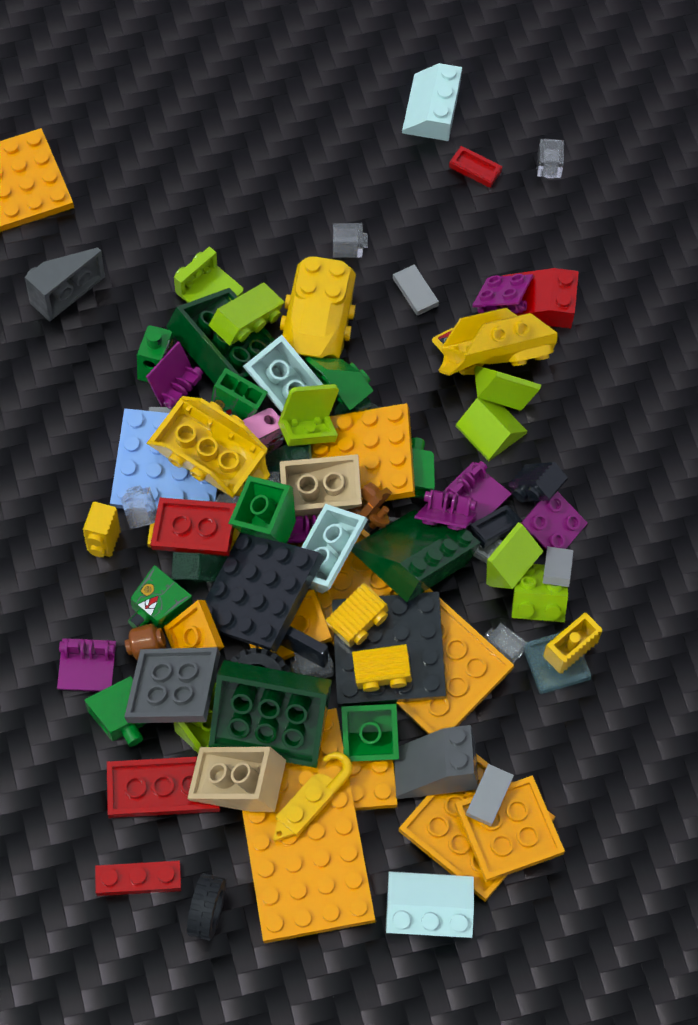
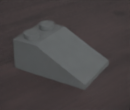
[25,247,105,321]
[394,725,479,799]

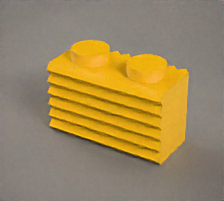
[83,502,121,557]
[326,583,389,648]
[543,612,602,674]
[352,644,412,692]

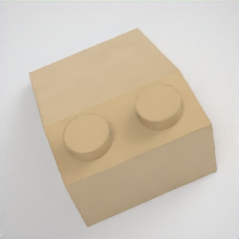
[280,454,362,520]
[187,747,286,812]

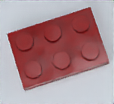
[150,497,236,556]

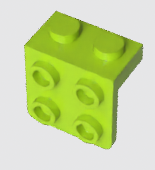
[174,246,243,303]
[278,384,339,446]
[512,564,568,622]

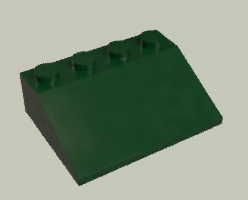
[166,288,275,385]
[351,510,481,602]
[208,660,332,768]

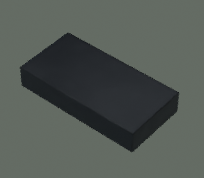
[467,505,522,549]
[280,626,329,668]

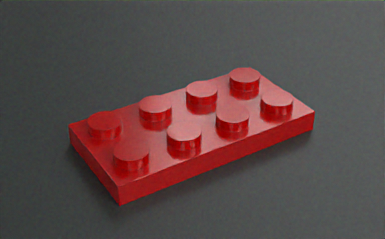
[107,757,220,818]

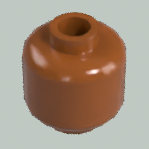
[125,623,167,661]

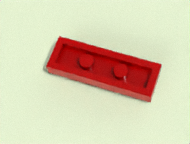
[95,861,181,896]

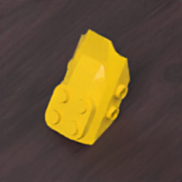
[280,257,356,358]
[438,308,557,376]
[146,396,270,498]

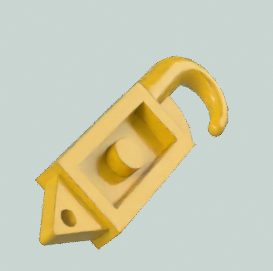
[273,752,352,842]

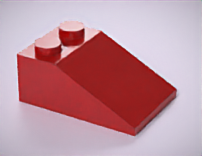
[503,268,579,329]

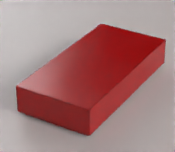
[449,146,503,188]

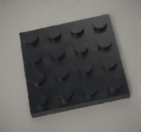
[205,532,325,652]
[332,592,446,707]

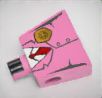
[243,408,284,456]

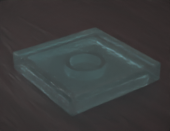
[522,632,592,694]

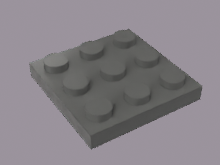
[124,647,220,723]

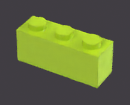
[209,282,285,346]

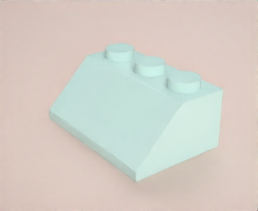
[402,63,462,141]
[243,335,323,413]
[302,504,368,594]
[386,871,474,938]

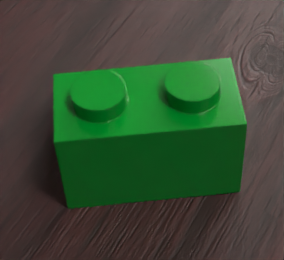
[305,356,373,410]
[228,475,296,543]
[341,703,399,762]

